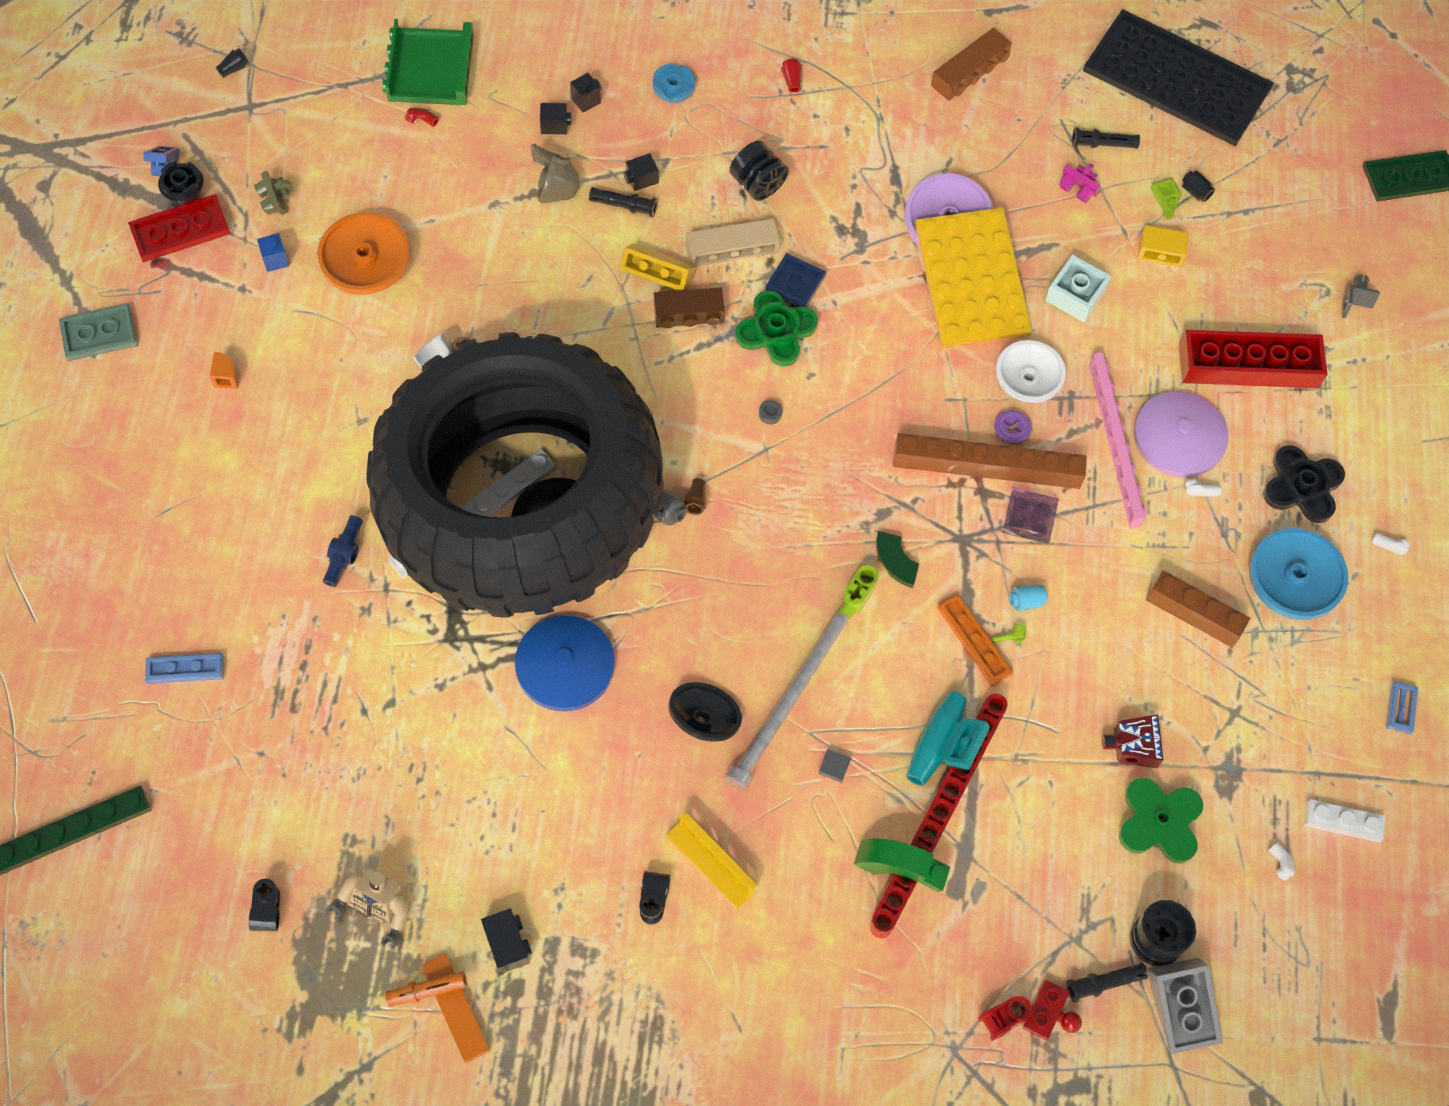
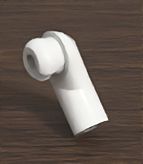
[1185,479,1222,497]

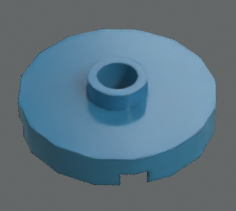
[653,64,695,103]

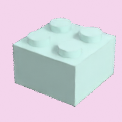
[1045,254,1112,323]

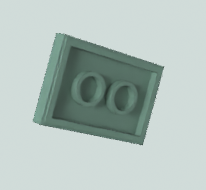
[59,303,138,361]

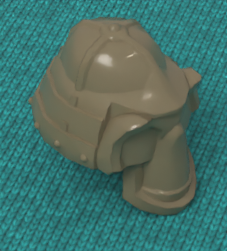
[531,143,580,203]

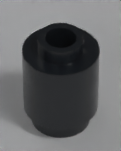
[1182,170,1216,203]

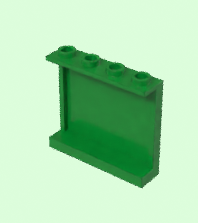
[382,18,474,105]

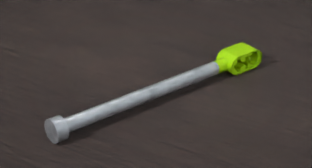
[724,565,878,791]

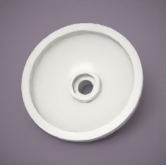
[996,340,1066,403]

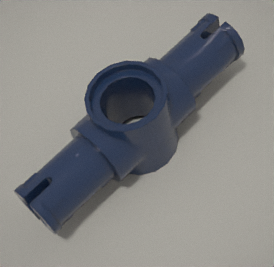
[322,515,363,587]

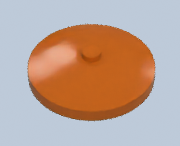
[317,212,410,295]

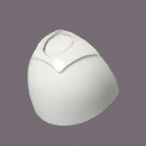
[413,333,453,368]

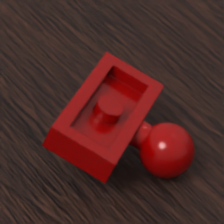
[1023,980,1082,1041]

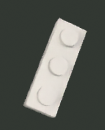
[1304,799,1386,843]

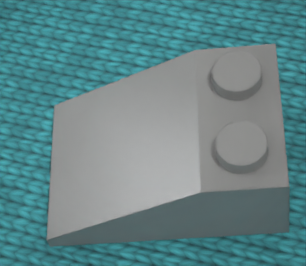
[1148,958,1223,1054]

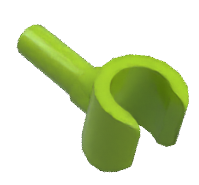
[992,624,1026,643]

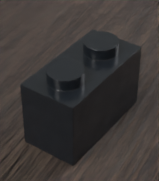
[481,908,532,975]

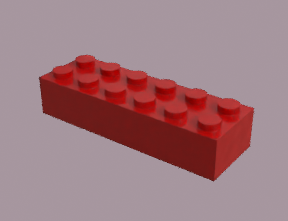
[1179,330,1328,388]

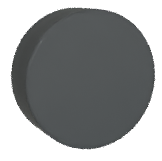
[759,400,782,425]

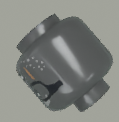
[653,490,686,526]

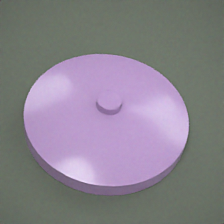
[904,173,994,247]
[1134,391,1229,478]

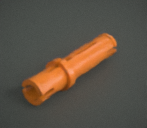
[385,971,468,1008]

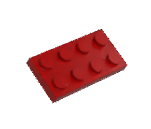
[128,194,231,263]

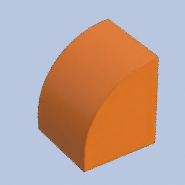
[209,352,239,389]

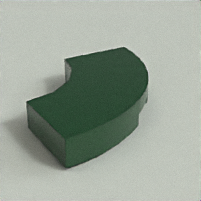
[876,531,919,588]

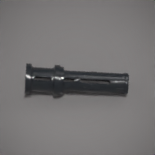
[1072,127,1140,149]
[589,187,658,218]
[1066,962,1148,1003]

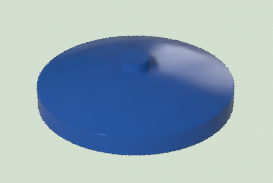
[515,615,615,712]

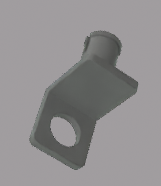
[1342,274,1380,318]

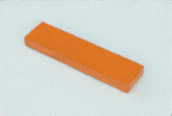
[937,594,1013,687]
[422,953,490,1063]

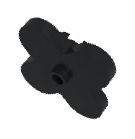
[1263,445,1345,523]

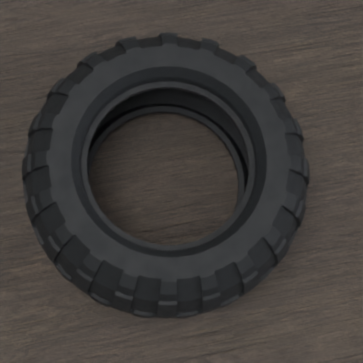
[366,332,664,618]

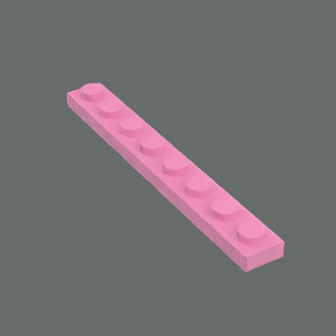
[1089,353,1146,529]

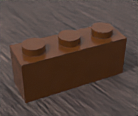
[654,287,725,328]

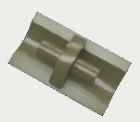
[254,170,293,215]

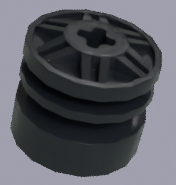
[729,140,789,201]
[1129,900,1197,966]

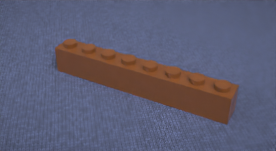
[893,433,1087,489]

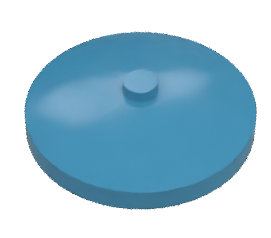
[1249,528,1348,620]

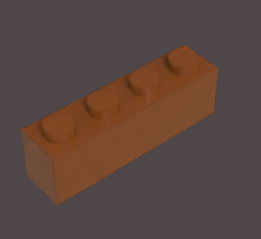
[931,27,1012,101]
[1146,570,1251,648]

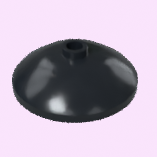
[668,682,742,742]

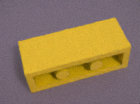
[619,243,696,290]

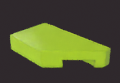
[1150,178,1181,220]

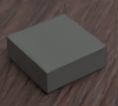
[818,749,851,783]

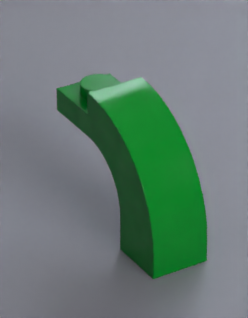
[854,838,951,892]

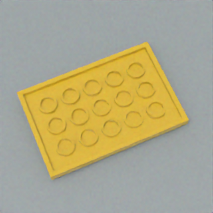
[915,208,1032,348]

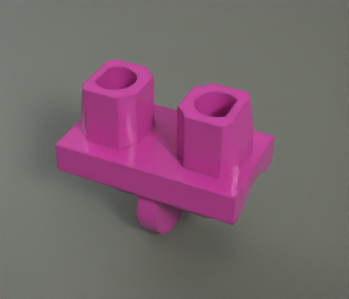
[1059,163,1100,203]

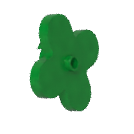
[735,290,818,367]
[1119,778,1203,864]

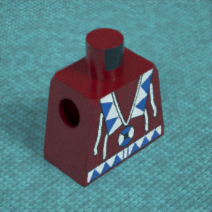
[1101,715,1164,768]

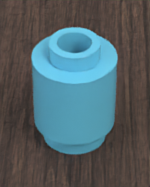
[1009,584,1047,611]

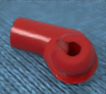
[405,108,439,127]

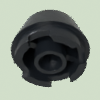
[158,161,204,206]

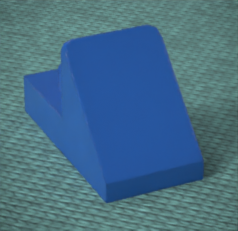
[144,146,180,176]

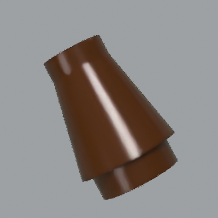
[684,478,707,515]

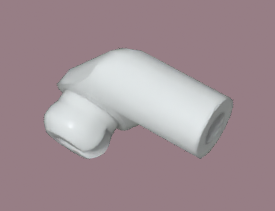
[1373,533,1410,555]
[1268,842,1295,881]

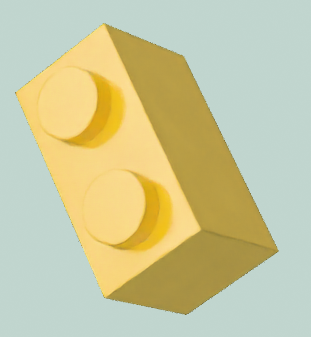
[1137,225,1189,267]

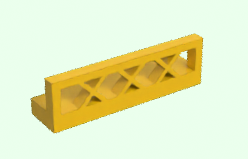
[666,811,758,911]

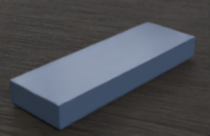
[145,653,224,684]

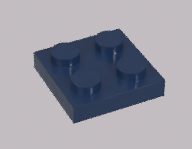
[765,253,826,307]

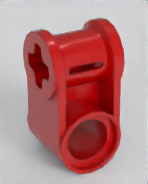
[978,996,1031,1042]

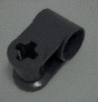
[639,871,671,925]
[249,878,280,931]

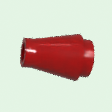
[781,58,802,93]

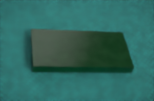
[1362,150,1449,202]

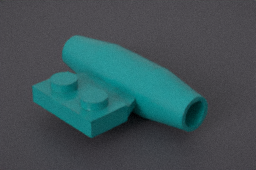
[906,691,990,786]

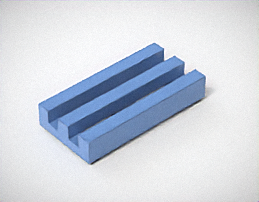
[1386,681,1418,735]

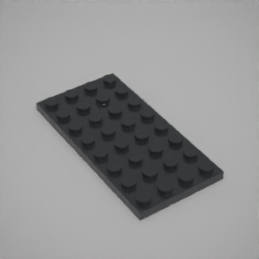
[1083,9,1274,147]

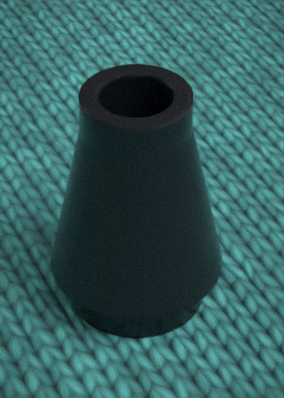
[215,48,249,78]

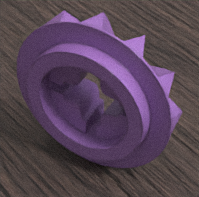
[994,410,1032,445]

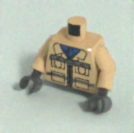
[326,868,409,950]

